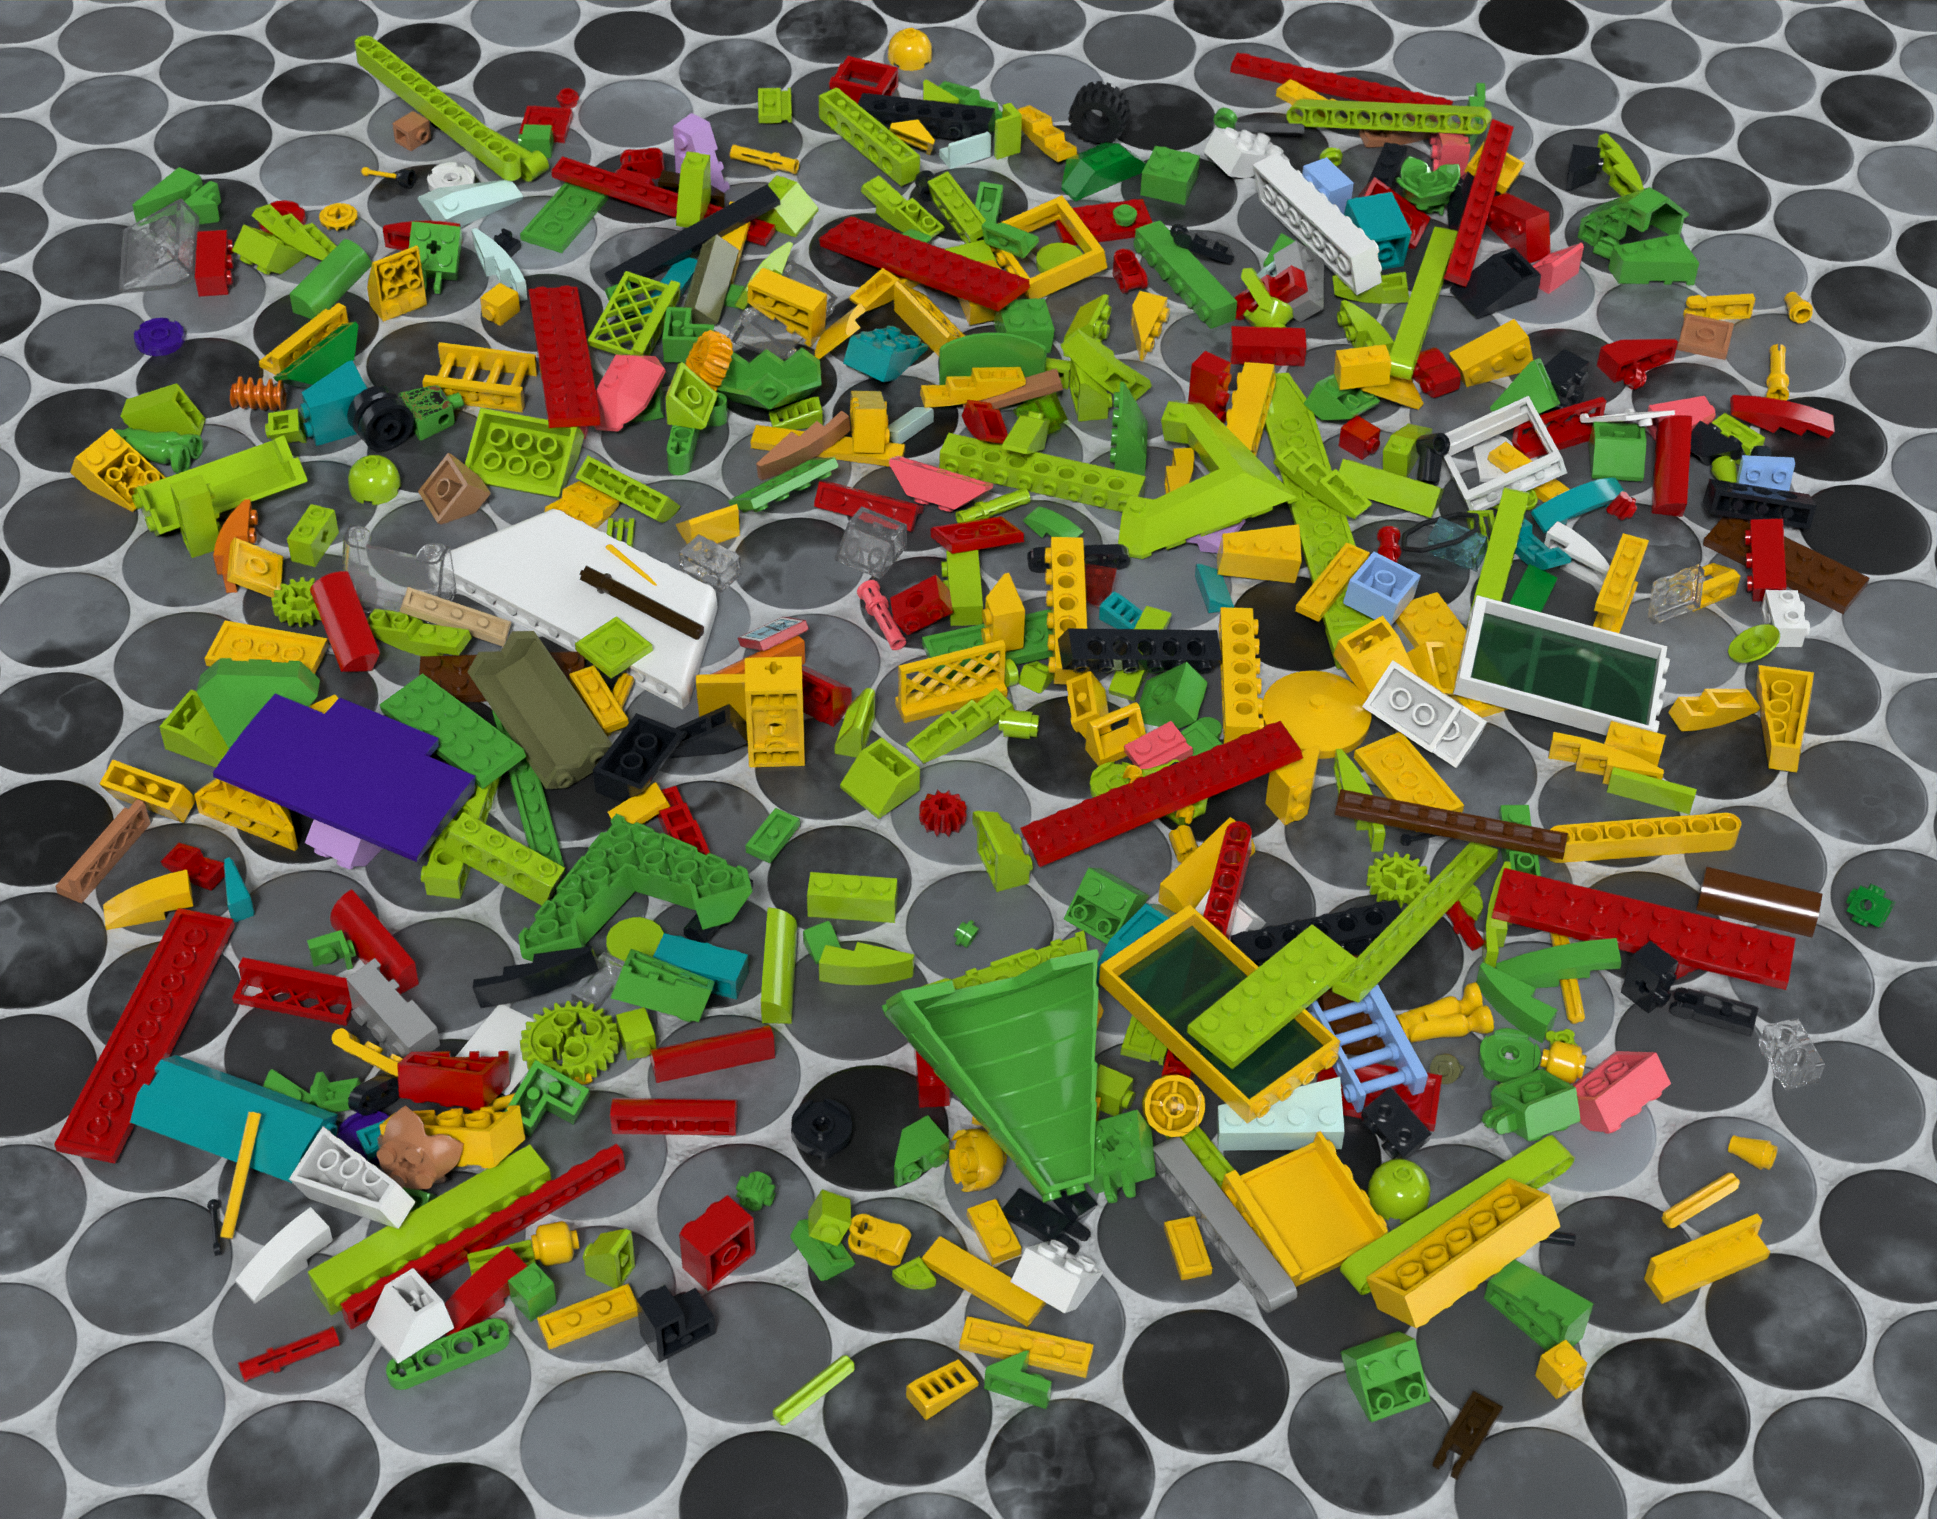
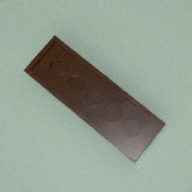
[1703,516,1870,614]
[419,652,585,702]

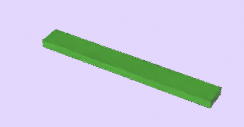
[492,710,565,875]

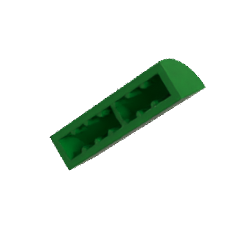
[1486,564,1558,655]

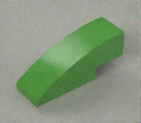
[1476,962,1557,1043]

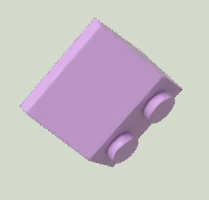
[305,819,383,869]

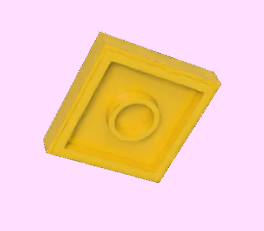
[227,537,283,598]

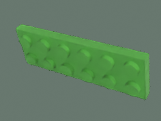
[922,609,1053,680]
[379,673,526,789]

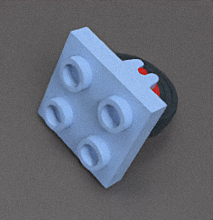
[1736,446,1795,491]

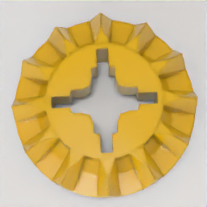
[319,203,358,232]

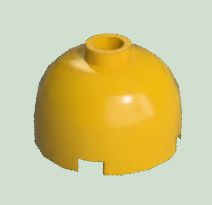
[888,28,932,71]
[1142,1074,1205,1137]
[949,1129,1007,1192]

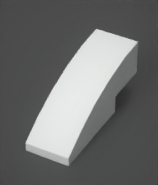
[1544,521,1610,589]
[235,1207,333,1304]

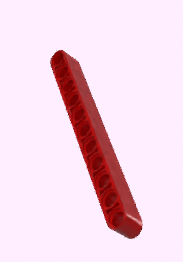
[1161,821,1252,1081]

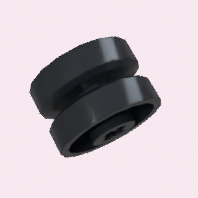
[347,385,414,452]

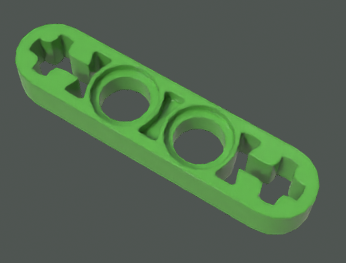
[386,1318,510,1390]

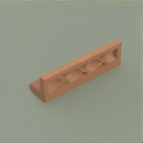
[55,799,150,904]

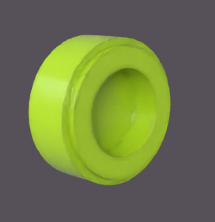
[1004,659,1019,687]

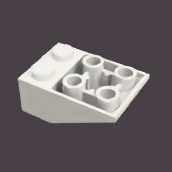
[1203,127,1289,179]

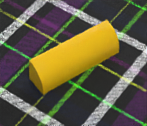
[1158,817,1255,913]

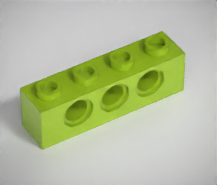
[443,812,565,906]

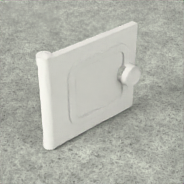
[1580,408,1675,426]

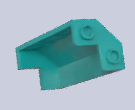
[130,1055,338,1184]

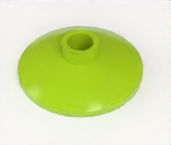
[1728,624,1780,663]

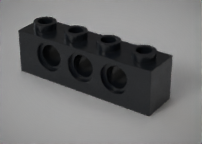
[1702,479,1817,529]

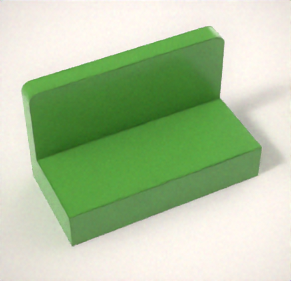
[981,220,1039,259]

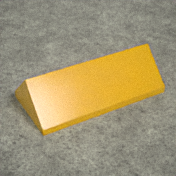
[894,280,966,357]

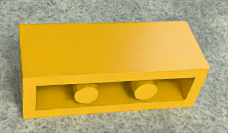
[99,759,196,823]

